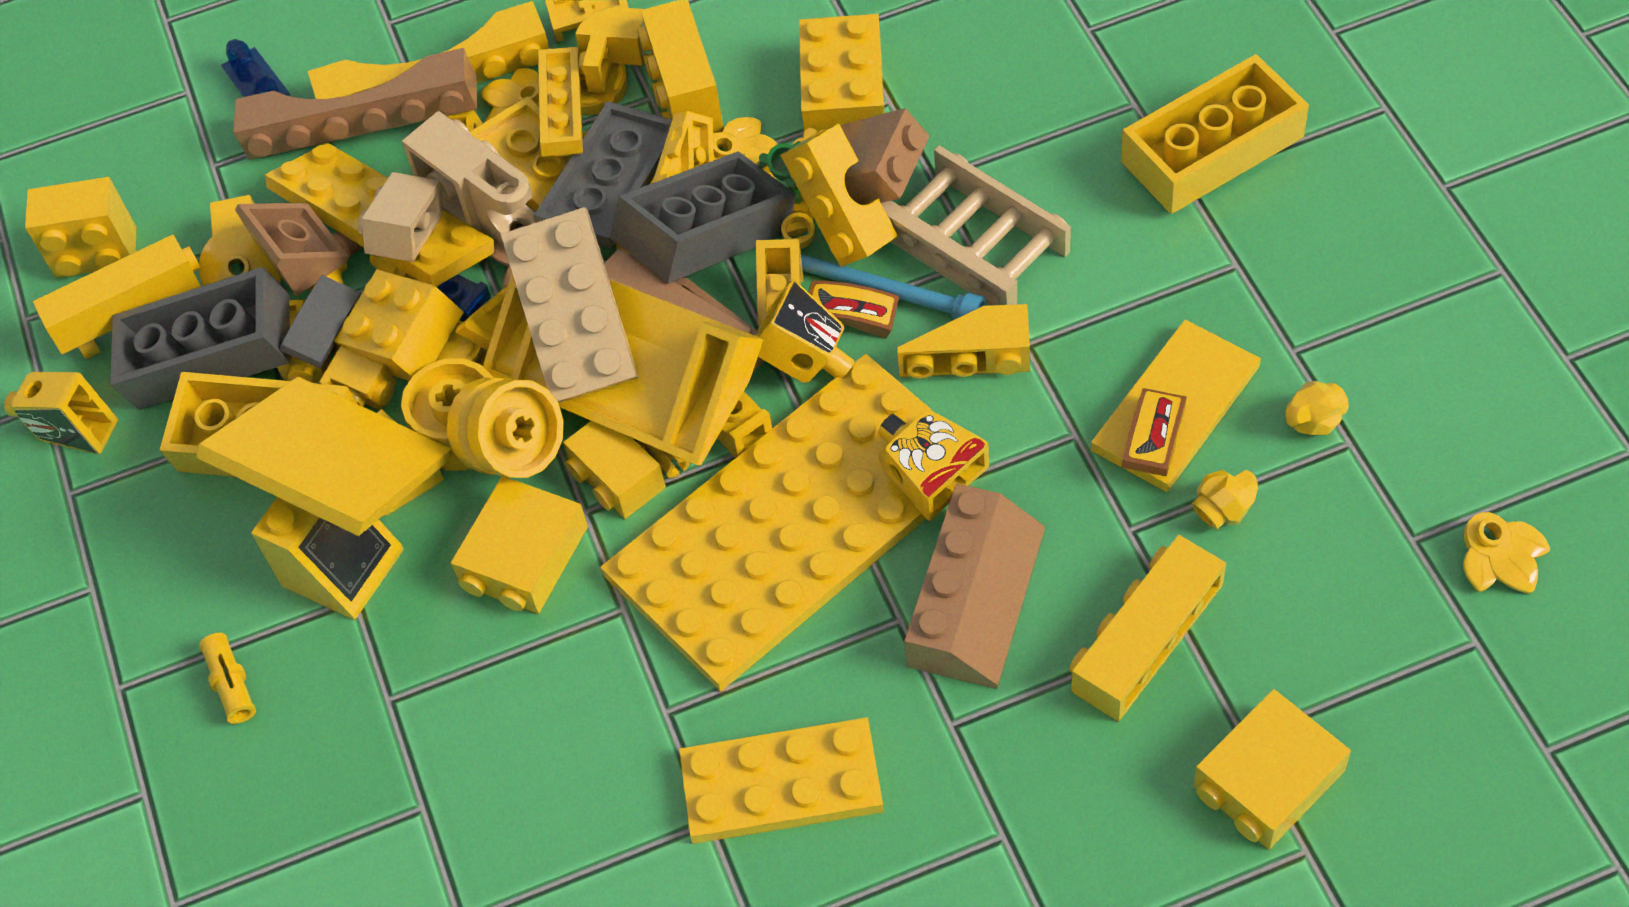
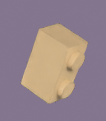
[358,172,443,262]

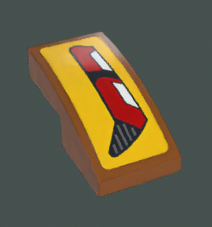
[808,281,899,339]
[1122,388,1187,476]

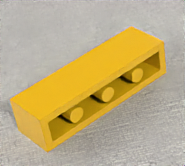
[1069,534,1226,722]

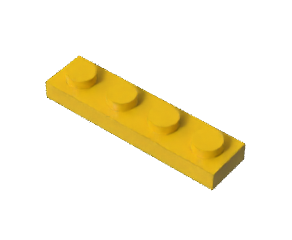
[538,47,583,157]

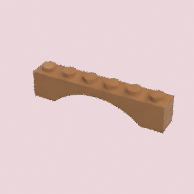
[233,48,477,160]

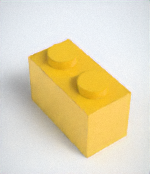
[563,421,666,519]

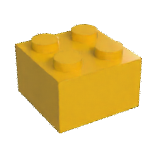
[25,177,137,278]
[334,269,464,381]

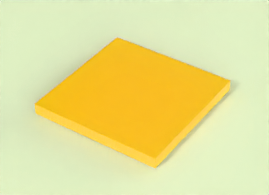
[196,377,451,536]

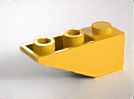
[897,304,1030,379]

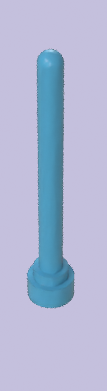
[801,254,987,320]

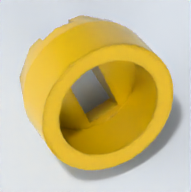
[781,213,815,249]

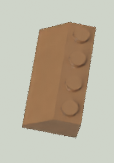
[904,483,1045,689]

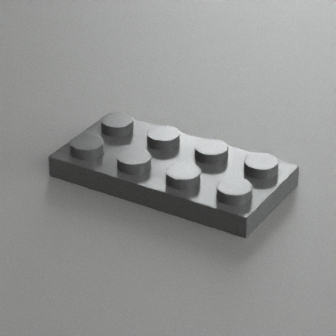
[534,101,672,249]

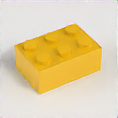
[637,0,724,133]
[799,14,885,132]

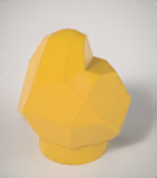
[1285,381,1349,435]
[1191,470,1258,530]

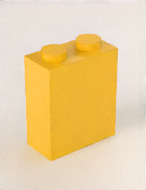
[451,476,588,614]
[1193,689,1351,850]

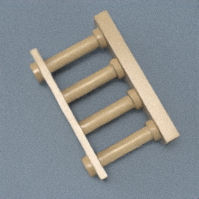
[881,145,1071,306]

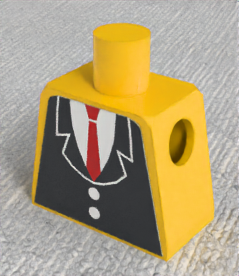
[755,280,855,383]
[4,372,119,454]

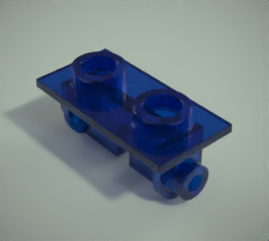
[221,39,291,97]

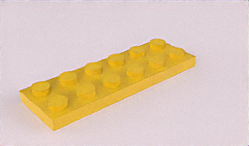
[265,142,494,287]

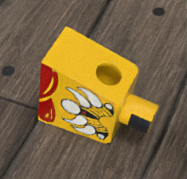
[878,410,989,521]

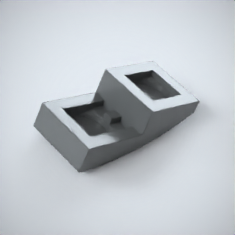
[280,275,361,368]

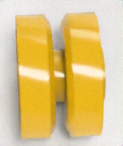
[401,358,493,471]
[447,377,564,478]

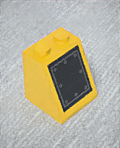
[251,497,404,620]

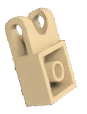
[402,111,535,246]

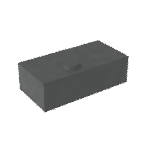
[610,151,797,284]
[110,267,290,410]

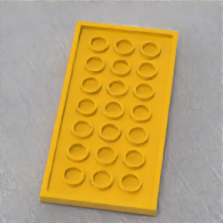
[600,354,933,692]

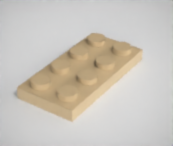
[501,207,639,403]

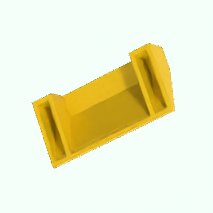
[483,274,763,465]

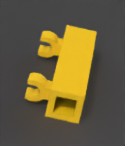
[33,234,201,360]

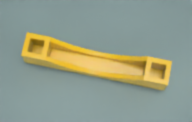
[307,1,550,99]

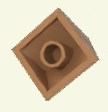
[235,203,349,296]

